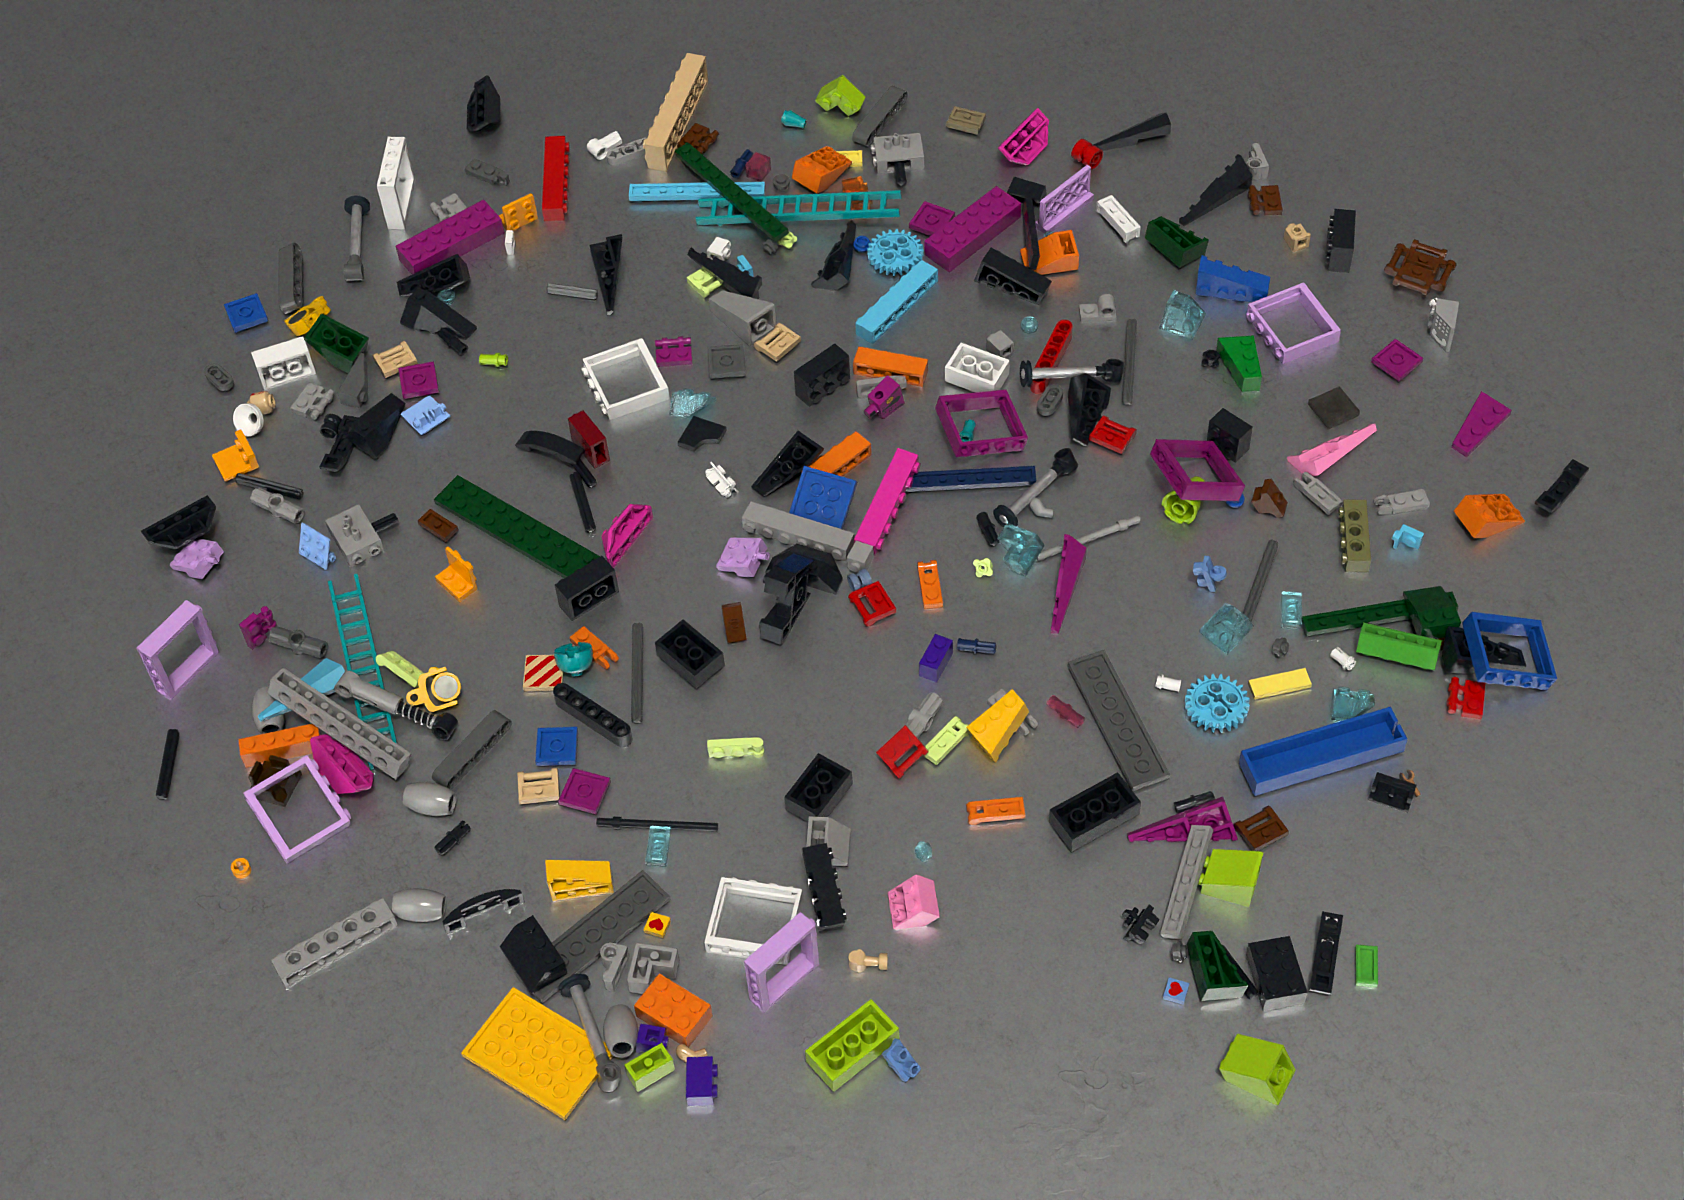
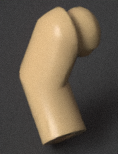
[676,1044,708,1063]

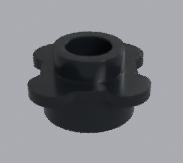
[1202,350,1220,367]

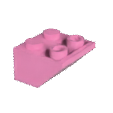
[888,874,940,930]

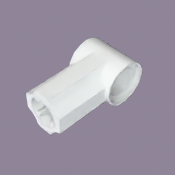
[587,131,622,160]

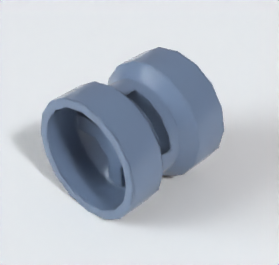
[847,568,872,591]

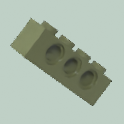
[1338,499,1371,572]

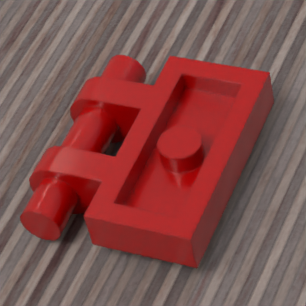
[1447,677,1486,720]

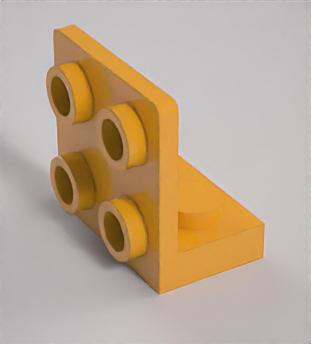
[498,193,538,231]
[212,429,259,481]
[435,547,477,602]

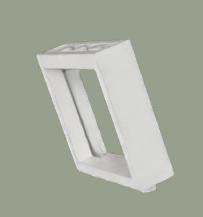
[377,137,415,230]
[581,338,670,421]
[704,877,804,965]

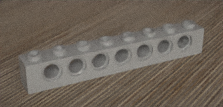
[268,668,411,780]

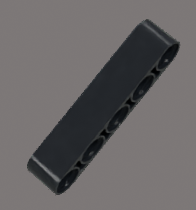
[553,683,633,748]

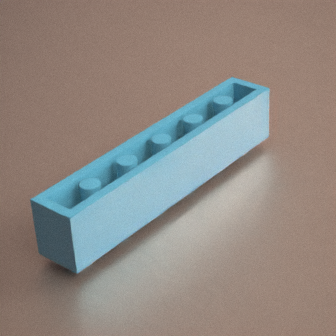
[855,260,938,344]

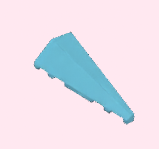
[258,658,345,722]

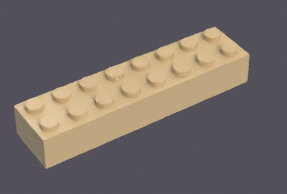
[643,53,708,172]

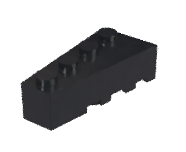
[974,247,1052,305]
[802,843,847,932]

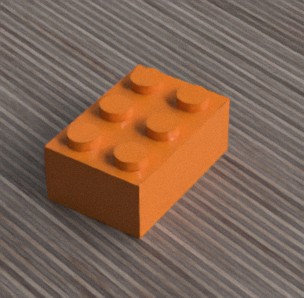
[634,973,713,1048]

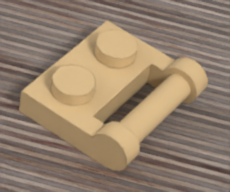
[753,323,801,362]
[372,341,418,378]
[518,767,560,805]

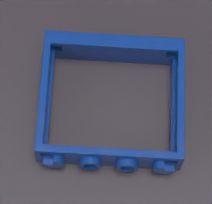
[1462,612,1557,690]

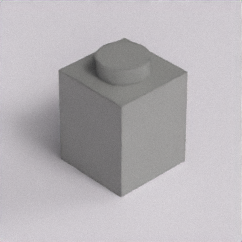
[986,330,1014,359]
[847,541,874,573]

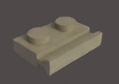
[946,106,986,135]

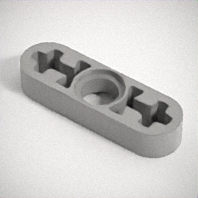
[606,138,647,166]

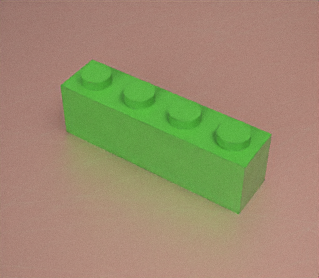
[1356,622,1442,670]

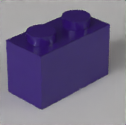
[919,634,953,683]
[686,1056,718,1106]

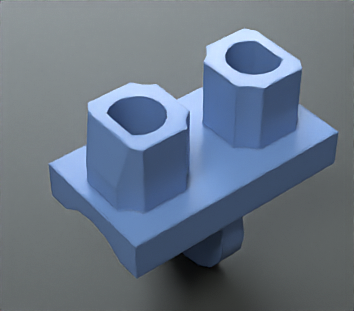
[1193,556,1227,592]
[882,1038,921,1082]

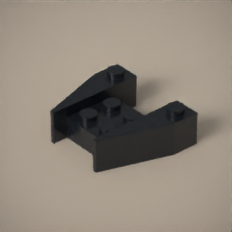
[759,553,814,645]

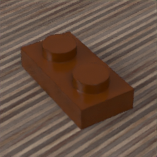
[418,509,459,542]

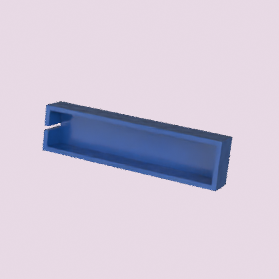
[1239,707,1407,796]

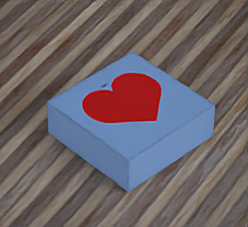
[1163,977,1189,1005]

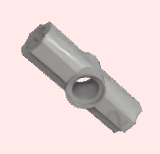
[250,488,305,524]
[906,692,943,739]

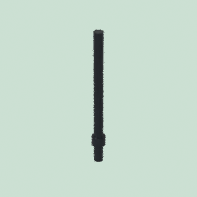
[596,816,718,831]

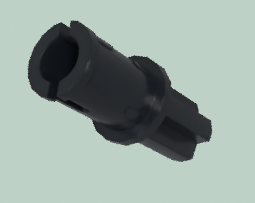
[437,328,468,355]
[976,512,1000,546]
[1174,791,1215,814]
[434,820,471,855]

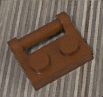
[1233,805,1289,851]

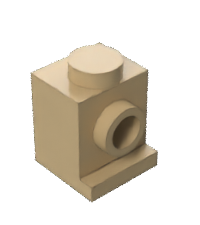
[1284,223,1311,252]

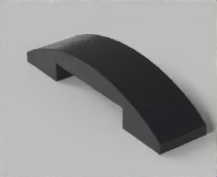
[319,415,359,472]
[515,431,585,465]
[1535,459,1589,513]
[442,889,525,935]
[1309,911,1343,995]

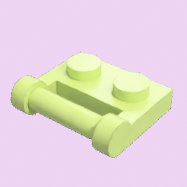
[686,268,723,298]

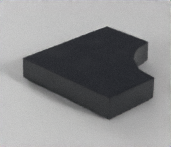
[678,416,727,451]

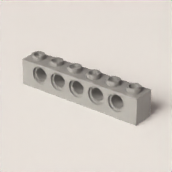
[271,898,398,988]

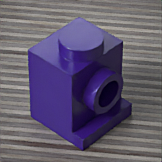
[636,1024,669,1053]

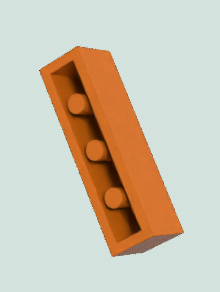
[853,347,928,387]
[801,431,872,477]
[238,724,322,768]

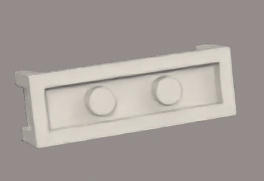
[1096,195,1141,243]

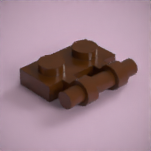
[677,123,719,154]
[1248,185,1283,216]

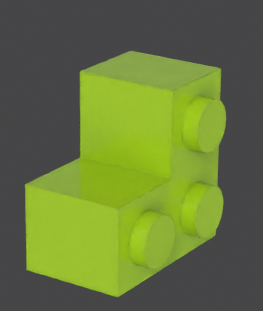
[815,75,865,116]

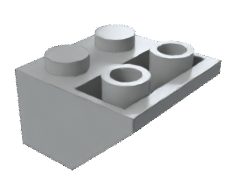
[806,816,851,866]

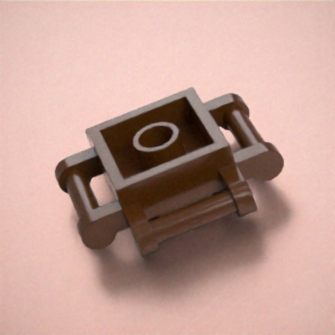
[1384,239,1457,296]

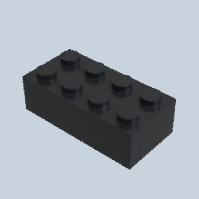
[1049,772,1141,852]

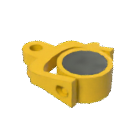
[284,296,331,336]
[406,667,462,712]

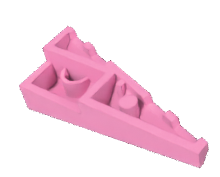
[1287,423,1377,476]

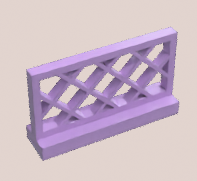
[1035,165,1094,235]

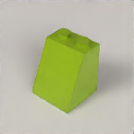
[1198,849,1264,907]
[1219,1034,1296,1105]

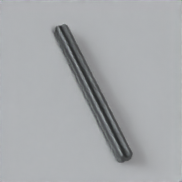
[1122,319,1137,405]
[1238,540,1278,633]
[631,622,643,723]

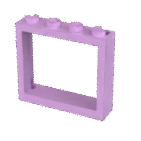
[1246,282,1341,364]
[137,600,219,700]
[243,755,352,864]
[744,912,819,1013]

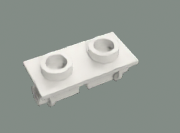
[705,462,739,498]

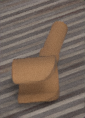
[1399,770,1421,797]

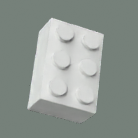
[251,336,316,391]
[945,343,1010,392]

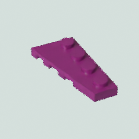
[1451,391,1512,457]

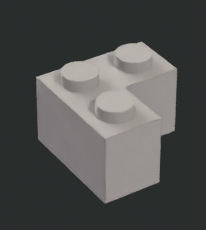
[627,943,680,994]

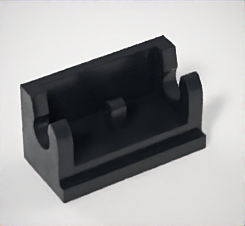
[1007,177,1047,206]
[1368,772,1417,813]

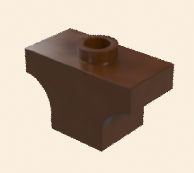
[1251,479,1288,518]
[722,602,747,643]

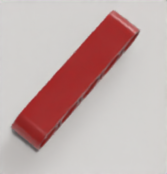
[1030,319,1073,394]

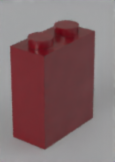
[568,410,610,469]

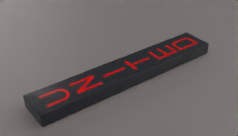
[1022,195,1040,270]

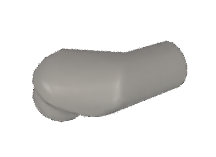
[1029,498,1054,518]

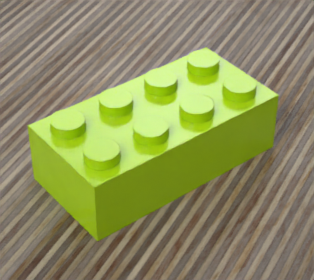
[805,999,900,1092]

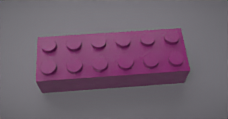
[924,186,1021,273]
[396,199,504,274]

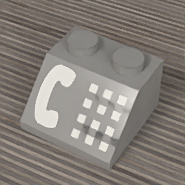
[1427,298,1459,352]

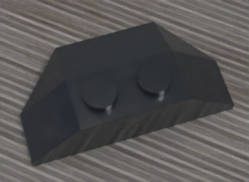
[467,75,500,131]
[141,495,216,549]
[765,544,843,595]

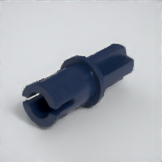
[730,149,753,179]
[957,638,997,654]

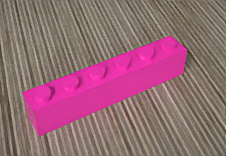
[854,448,921,555]

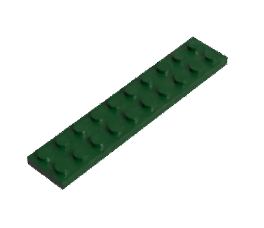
[434,475,600,579]

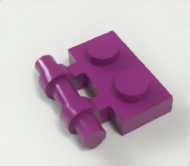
[655,336,692,367]
[239,606,277,650]

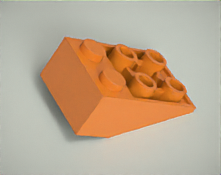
[792,146,852,194]
[1020,230,1079,275]
[1454,494,1525,538]

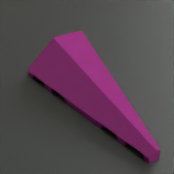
[1050,534,1087,634]
[1127,796,1238,842]

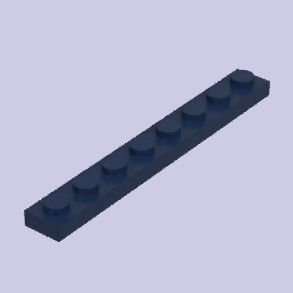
[906,466,1036,492]

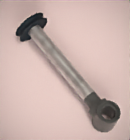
[344,196,370,282]
[559,974,621,1092]

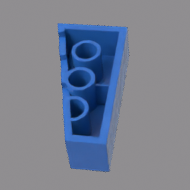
[1196,255,1270,302]

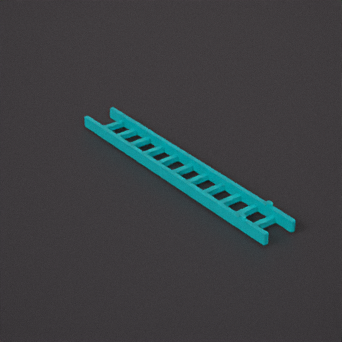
[696,190,902,226]
[328,574,397,770]

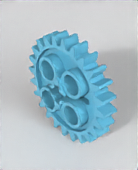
[867,229,924,276]
[1185,674,1250,733]

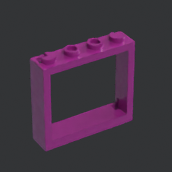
[935,390,1028,457]
[1150,439,1245,501]

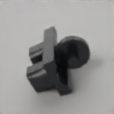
[1122,904,1160,945]

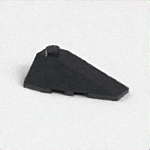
[397,254,470,297]
[400,287,477,340]
[1068,373,1111,446]
[347,393,406,460]
[751,431,824,497]
[1442,626,1526,674]

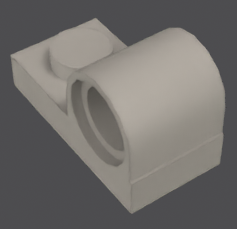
[1247,143,1269,180]
[1079,294,1116,322]
[600,943,630,992]

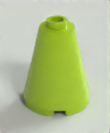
[1162,476,1205,524]

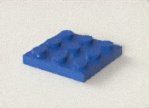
[789,466,858,530]

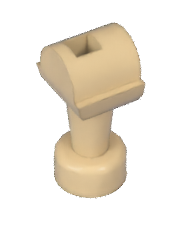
[848,949,888,973]

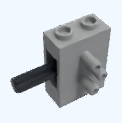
[871,133,924,186]
[325,504,398,567]

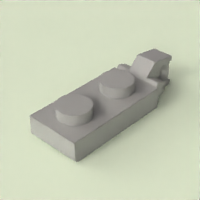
[856,375,907,398]

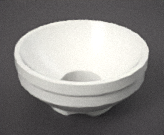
[233,403,264,436]

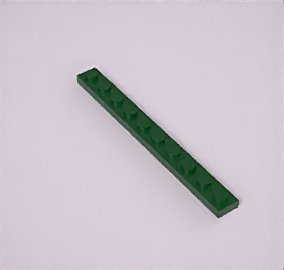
[675,142,789,243]

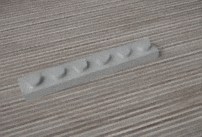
[1160,825,1213,939]

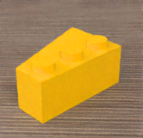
[966,689,1029,763]
[545,860,614,901]

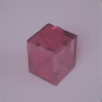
[745,152,771,182]

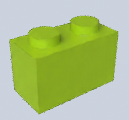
[624,1043,675,1092]

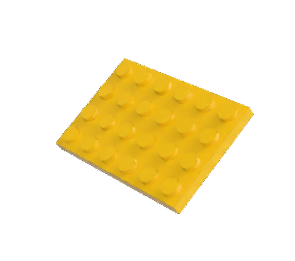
[461,987,613,1120]

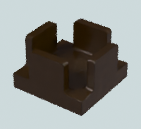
[248,755,302,807]

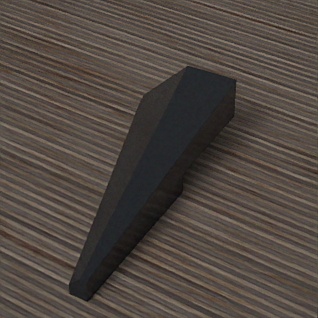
[1093,112,1171,151]
[1179,154,1252,226]
[811,220,856,290]
[589,234,623,316]
[687,247,762,299]

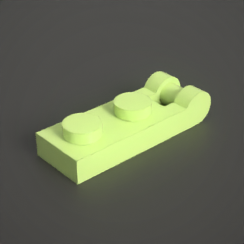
[376,651,430,688]
[923,716,970,765]
[707,737,765,758]

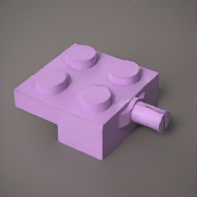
[170,538,224,579]
[716,538,770,577]

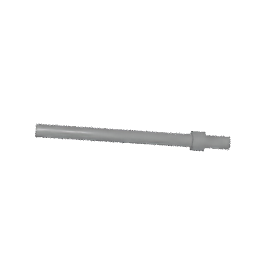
[1035,515,1141,561]

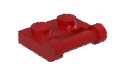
[1089,415,1137,454]
[848,581,896,627]
[876,725,929,779]

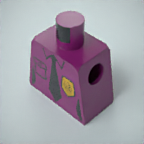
[864,375,905,419]

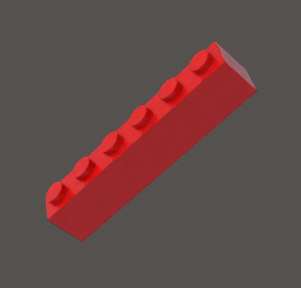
[542,136,570,221]

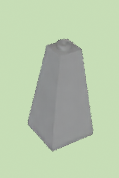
[709,290,776,346]

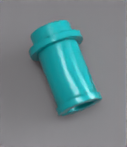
[959,419,976,442]

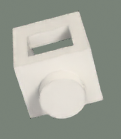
[707,237,731,261]

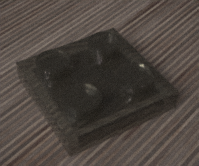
[1308,386,1360,429]

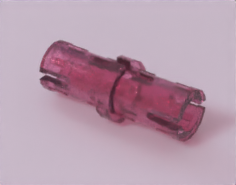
[1046,695,1085,728]

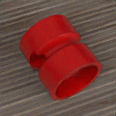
[1071,139,1103,169]

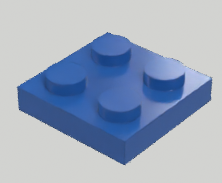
[224,293,268,333]
[535,727,578,766]

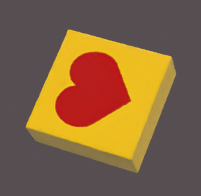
[643,912,671,938]

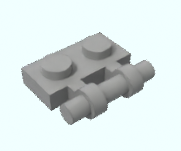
[430,193,467,222]
[290,383,335,420]

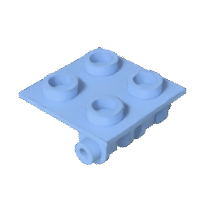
[400,395,451,436]
[299,522,336,570]

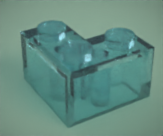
[997,523,1045,576]

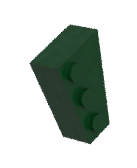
[1145,216,1209,268]
[1186,931,1248,1001]

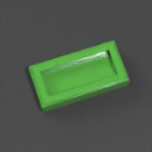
[1355,945,1378,988]

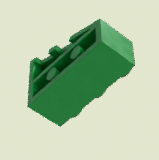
[1216,335,1262,392]

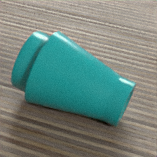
[781,110,807,129]

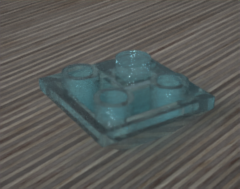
[1159,290,1206,340]
[669,388,716,418]
[1199,603,1254,655]
[1331,687,1375,721]

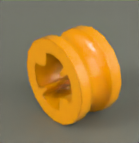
[231,858,251,879]

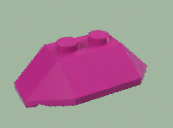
[998,108,1049,166]
[602,504,653,568]
[310,734,374,794]

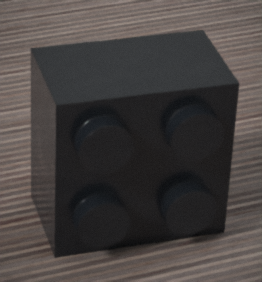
[1207,408,1253,463]

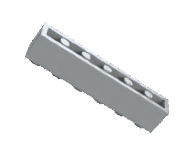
[742,501,855,561]

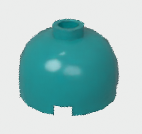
[554,642,593,676]

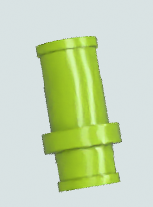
[479,353,508,367]

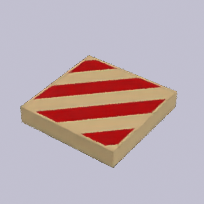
[523,655,564,691]

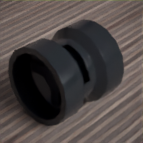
[320,414,342,439]

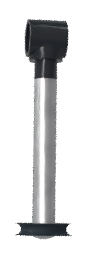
[1019,359,1124,387]
[993,448,1078,530]

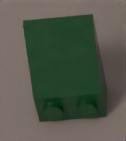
[304,313,369,373]
[1403,586,1461,639]

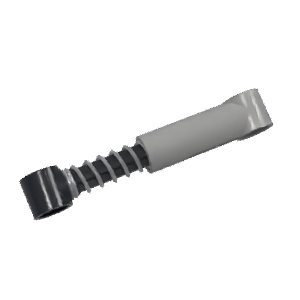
[334,671,458,740]

